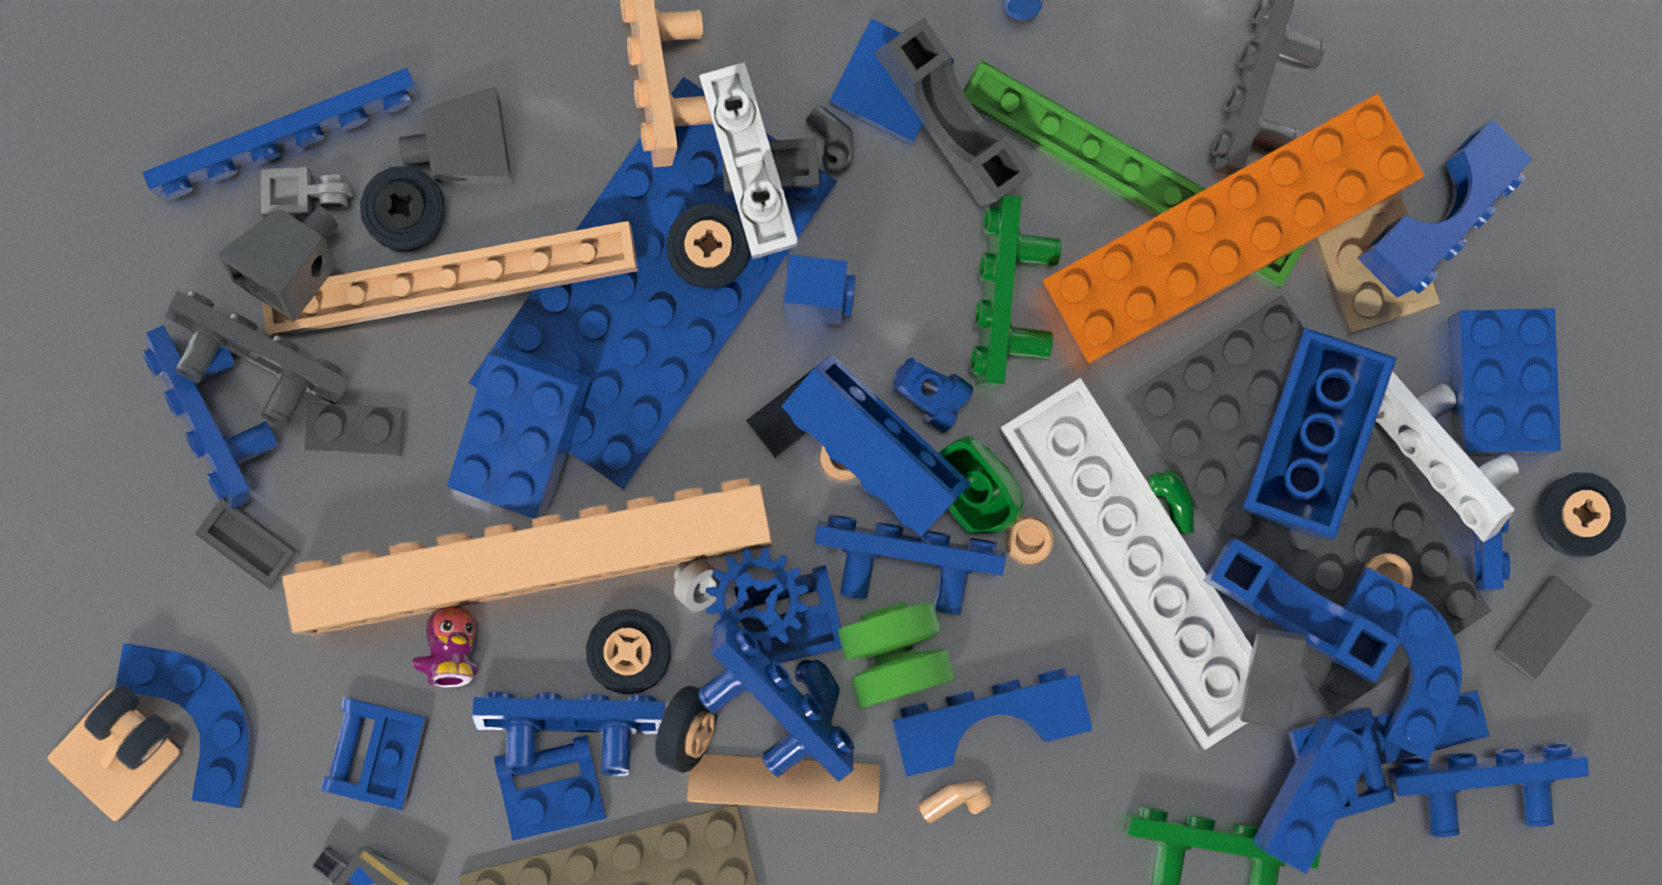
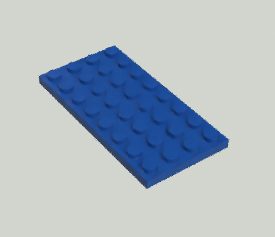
[468,76,838,491]

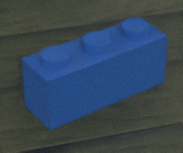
[784,255,856,327]
[1252,716,1377,875]

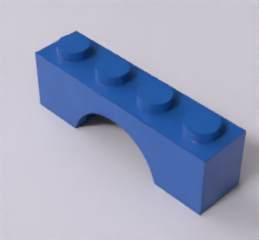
[1357,120,1532,298]
[1203,538,1401,682]
[892,668,1093,777]

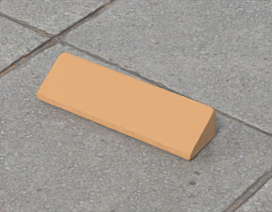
[687,754,881,813]

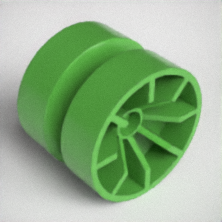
[837,601,956,708]

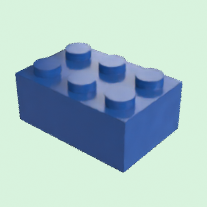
[1448,308,1561,457]
[447,345,591,519]

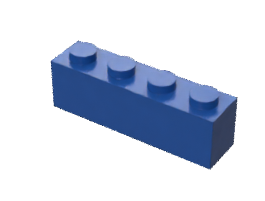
[781,354,971,537]

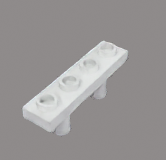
[699,62,798,259]
[1376,372,1519,542]

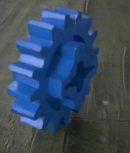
[705,548,809,651]

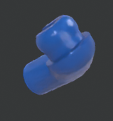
[795,660,840,723]

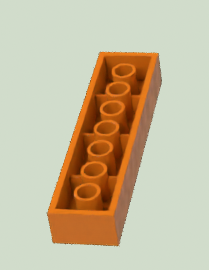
[1042,93,1425,366]

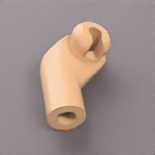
[918,780,992,823]

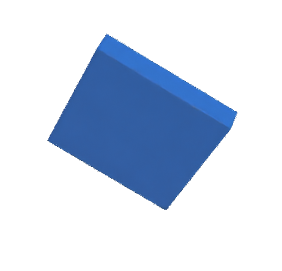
[829,18,955,145]

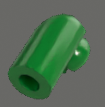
[1149,470,1194,534]

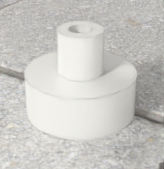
[674,561,720,611]

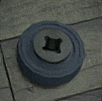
[360,166,445,251]

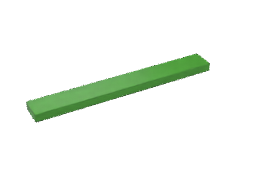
[963,60,1306,288]

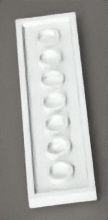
[1000,378,1253,750]

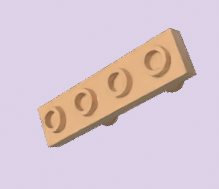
[620,0,713,168]

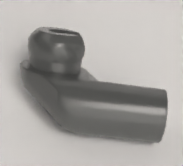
[805,103,854,171]

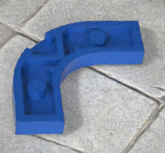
[1343,566,1462,761]
[115,643,252,808]

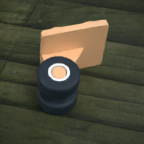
[48,685,181,821]

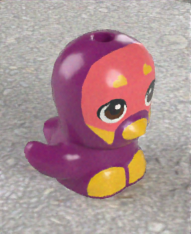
[412,606,478,687]

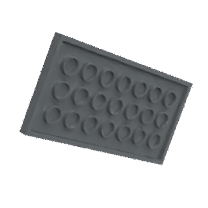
[1124,295,1491,714]

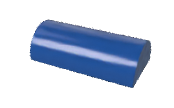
[1243,328,1397,540]

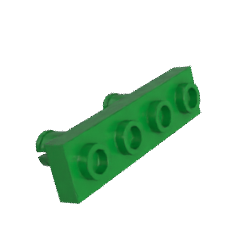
[970,195,1061,388]
[1124,806,1321,885]

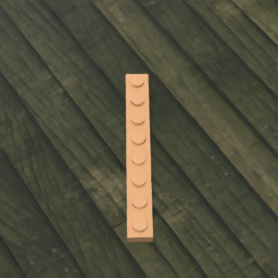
[262,221,639,339]

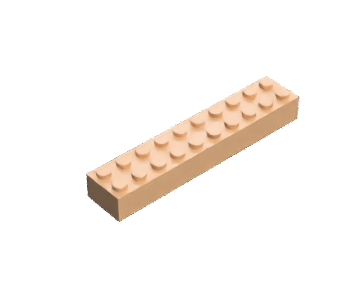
[282,478,772,635]

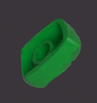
[939,435,1025,533]

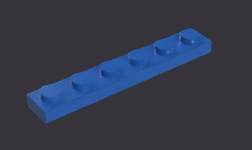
[142,68,420,199]

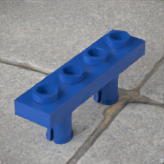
[142,325,277,509]
[814,515,1006,615]
[699,618,854,782]
[472,691,666,777]
[1387,743,1589,837]

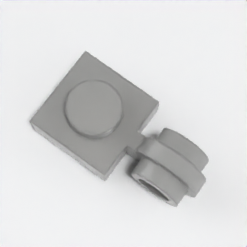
[261,167,353,218]

